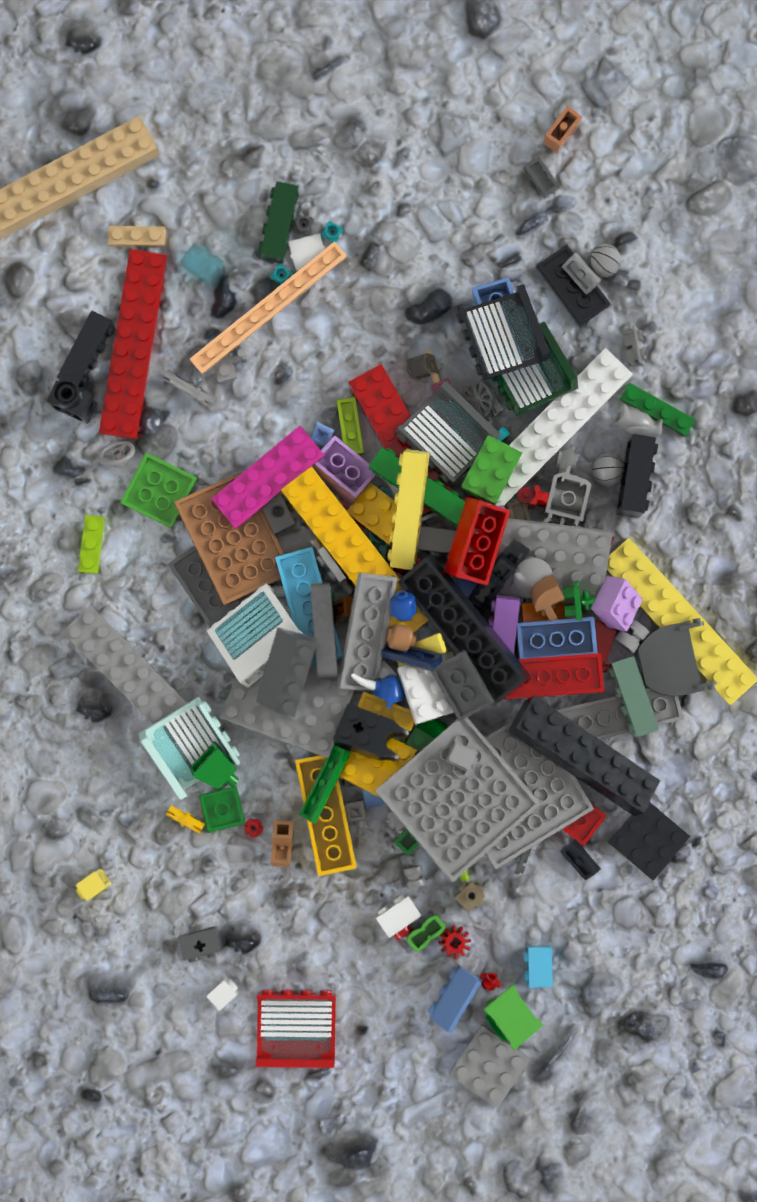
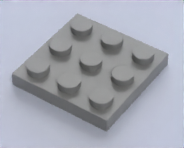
[449,1024,530,1109]

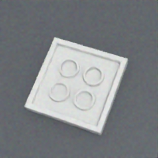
[397,651,454,725]

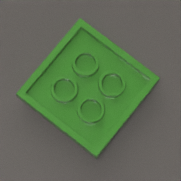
[120,452,198,529]

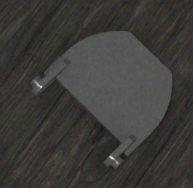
[638,618,717,696]

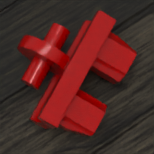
[517,485,550,510]

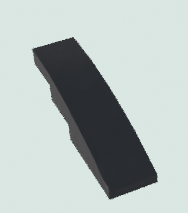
[468,538,530,612]

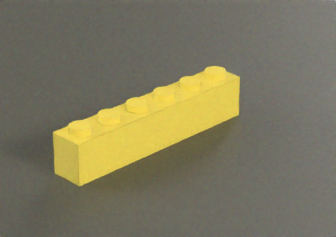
[388,449,430,570]

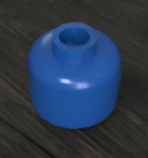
[390,591,416,622]

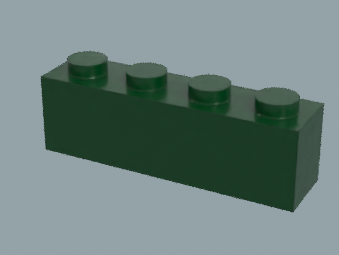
[258,181,299,263]

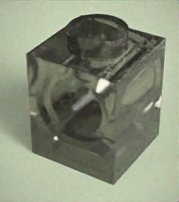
[406,353,438,380]

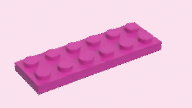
[211,425,325,529]

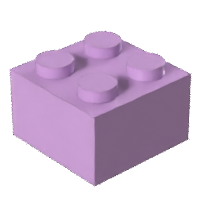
[591,576,642,632]

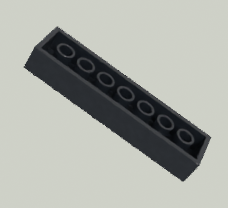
[398,555,531,704]
[508,695,661,816]

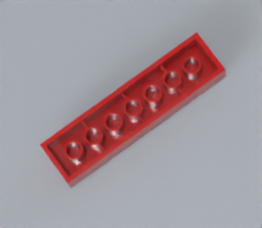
[348,364,452,517]

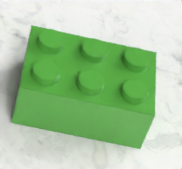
[460,435,522,505]

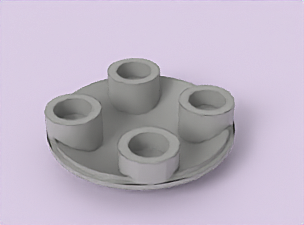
[514,556,552,595]

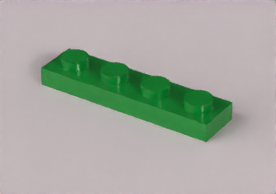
[619,382,695,437]
[299,745,350,824]

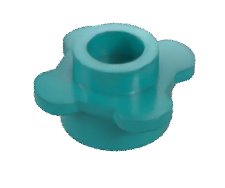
[321,221,343,243]
[270,264,293,285]

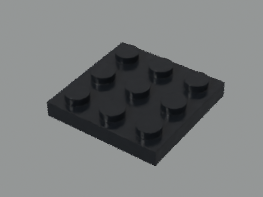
[608,802,690,881]

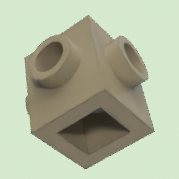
[454,880,485,912]

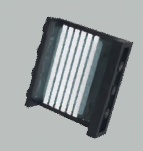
[456,284,550,381]

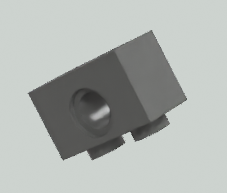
[262,493,297,536]

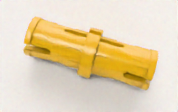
[166,805,205,834]

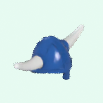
[351,673,406,709]

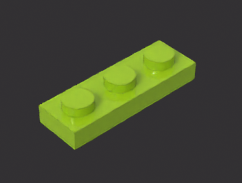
[337,397,364,455]
[78,515,105,574]

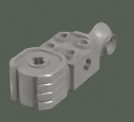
[543,447,592,527]

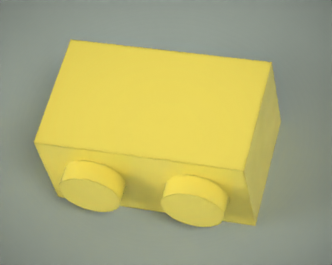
[76,869,112,901]

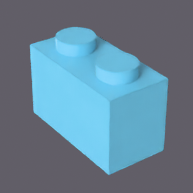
[523,945,553,988]

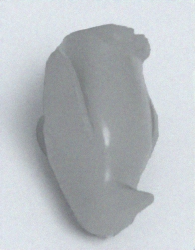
[612,404,663,437]

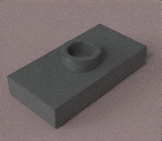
[523,157,560,199]

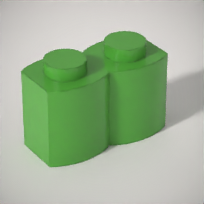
[406,913,446,952]

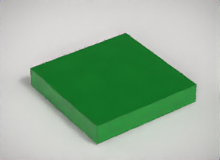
[199,786,246,833]

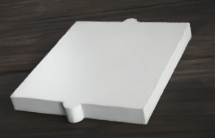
[288,233,326,272]

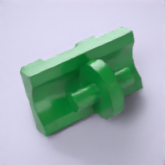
[562,581,595,621]

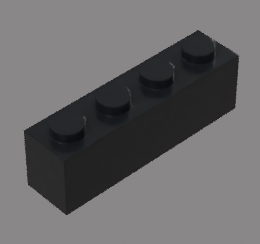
[57,310,115,388]

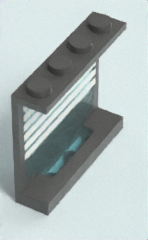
[396,381,501,486]

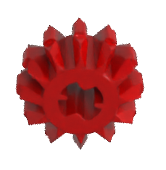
[438,925,472,959]

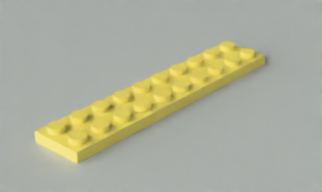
[607,538,757,705]

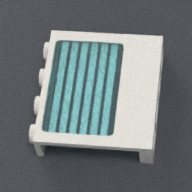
[207,583,304,688]

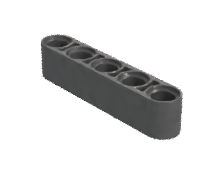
[311,583,338,678]

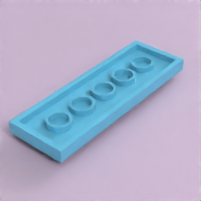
[275,547,343,667]

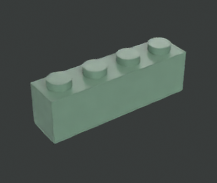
[608,656,659,737]

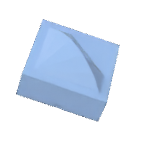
[311,422,335,447]

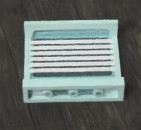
[138,697,241,800]

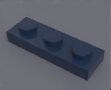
[381,645,442,671]

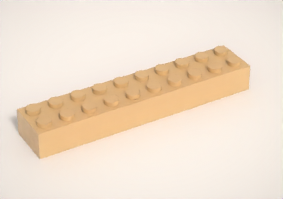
[0,115,160,240]

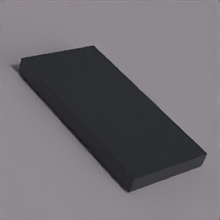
[536,245,611,327]

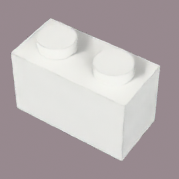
[376,894,421,938]

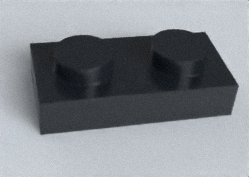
[560,839,601,881]

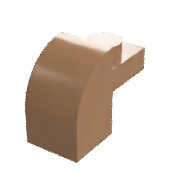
[531,574,565,622]
[271,820,294,867]

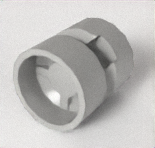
[614,619,650,654]

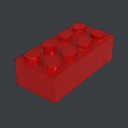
[444,497,511,585]

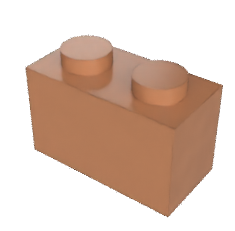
[543,106,582,154]

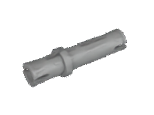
[162,370,217,408]

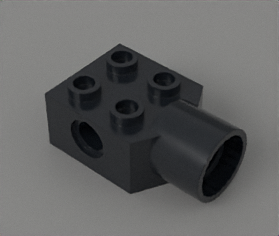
[46,379,97,424]

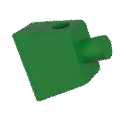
[190,741,239,789]

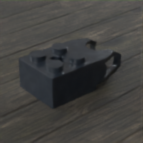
[333,703,410,762]

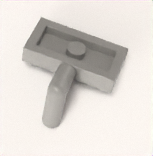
[214,349,246,384]

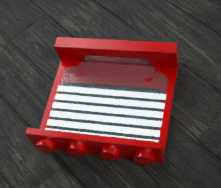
[256,989,336,1068]

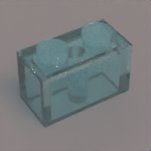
[180,243,226,288]

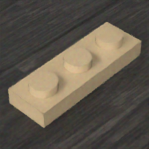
[108,226,166,247]

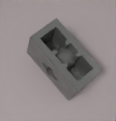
[178,926,223,963]

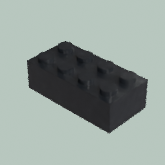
[616,434,658,518]

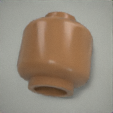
[386,624,416,652]

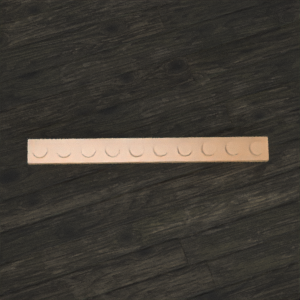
[190,241,347,375]

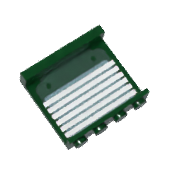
[482,321,578,416]

